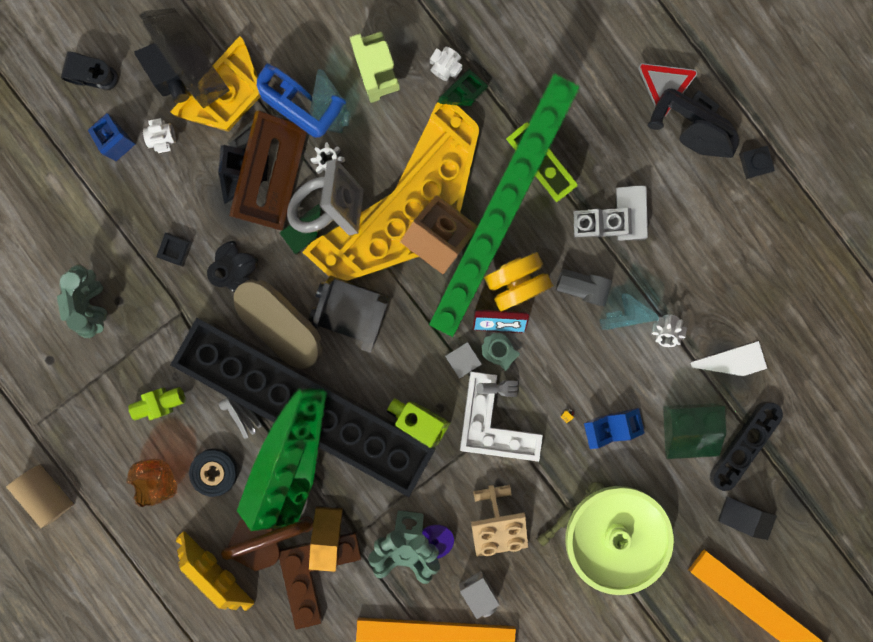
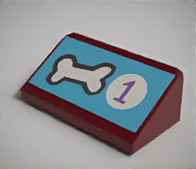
[473,310,529,333]

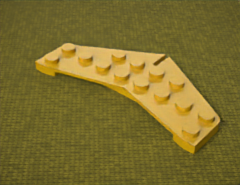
[302,102,479,281]

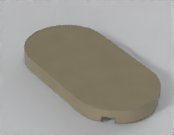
[234,279,322,368]

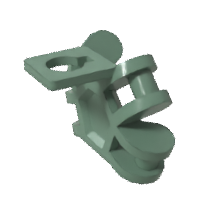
[57,265,108,338]
[368,511,440,584]

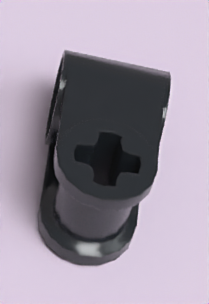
[61,52,118,90]

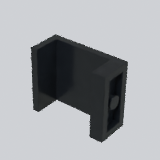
[309,276,391,353]

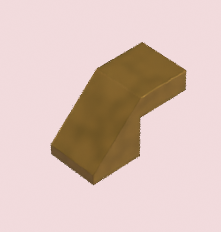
[309,506,343,572]

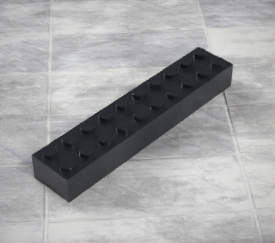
[170,317,435,497]

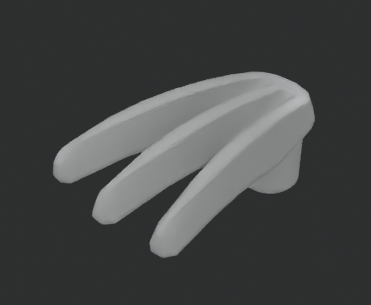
[219,397,262,439]

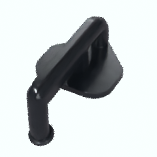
[647,88,740,158]

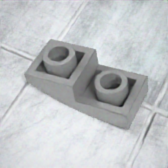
[574,207,632,238]

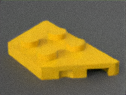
[170,36,261,132]
[176,531,255,611]

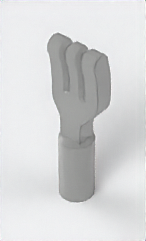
[476,380,518,397]

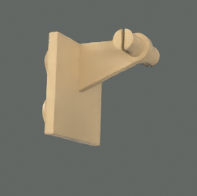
[471,484,528,557]

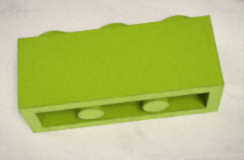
[506,121,578,202]

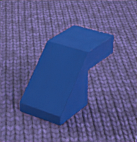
[584,408,645,449]

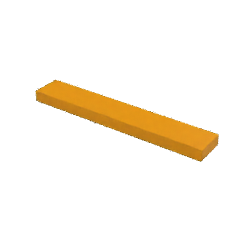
[688,550,823,642]
[356,617,516,642]

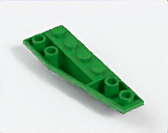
[237,389,326,531]

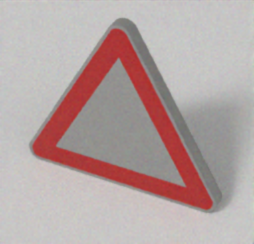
[638,63,697,118]

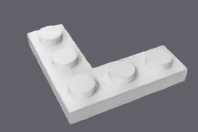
[460,371,543,461]

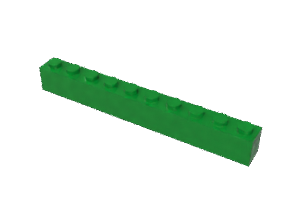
[429,74,580,337]

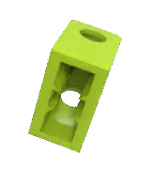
[387,398,451,448]

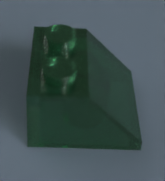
[663,403,726,459]

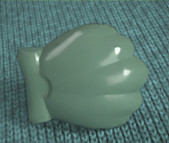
[481,333,520,371]

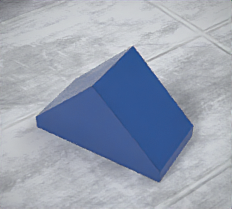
[88,113,136,161]

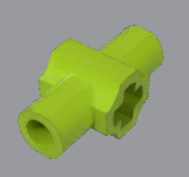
[128,387,186,421]

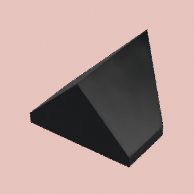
[218,145,269,204]

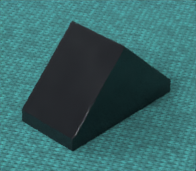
[718,497,777,540]

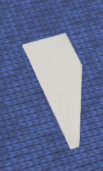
[691,341,767,376]

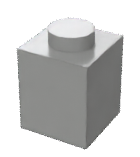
[459,571,499,619]

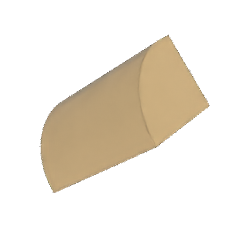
[6,464,74,528]

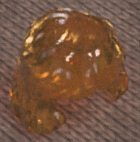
[127,459,177,507]

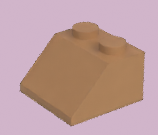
[400,195,478,274]

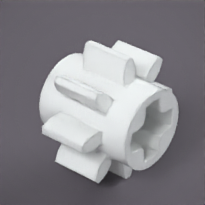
[430,47,463,81]
[143,118,176,153]
[311,142,345,174]
[652,314,687,347]

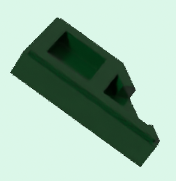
[438,69,489,106]
[280,204,322,255]

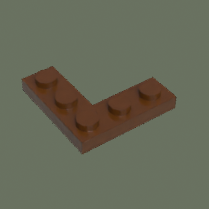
[279,532,362,630]

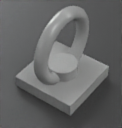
[287,159,364,236]

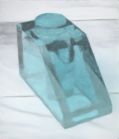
[310,69,350,133]

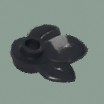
[207,241,258,292]

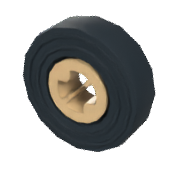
[189,448,238,497]

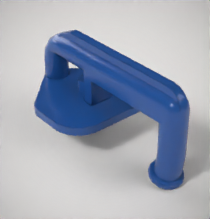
[256,63,347,138]

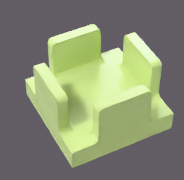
[350,32,400,103]

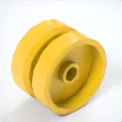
[484,252,554,311]

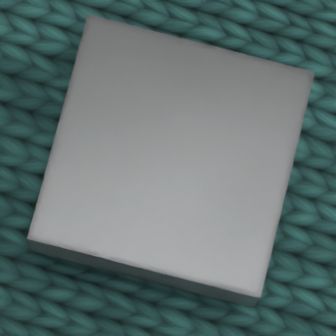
[445,342,482,378]

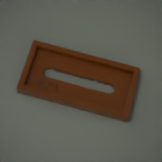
[229,111,307,231]

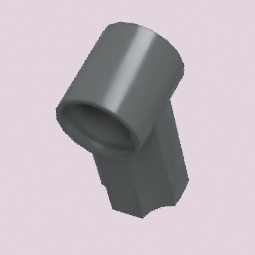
[556,269,612,307]

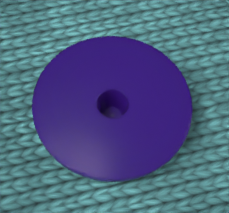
[422,525,454,559]

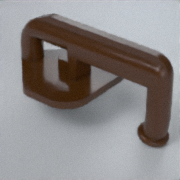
[221,516,314,571]

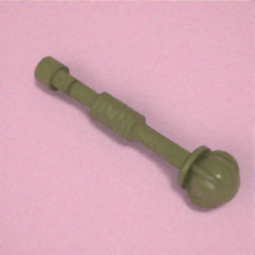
[537,482,605,547]

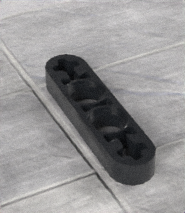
[710,402,783,491]

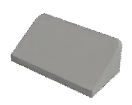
[616,185,648,241]

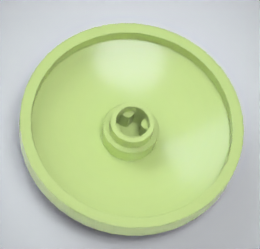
[565,486,674,595]

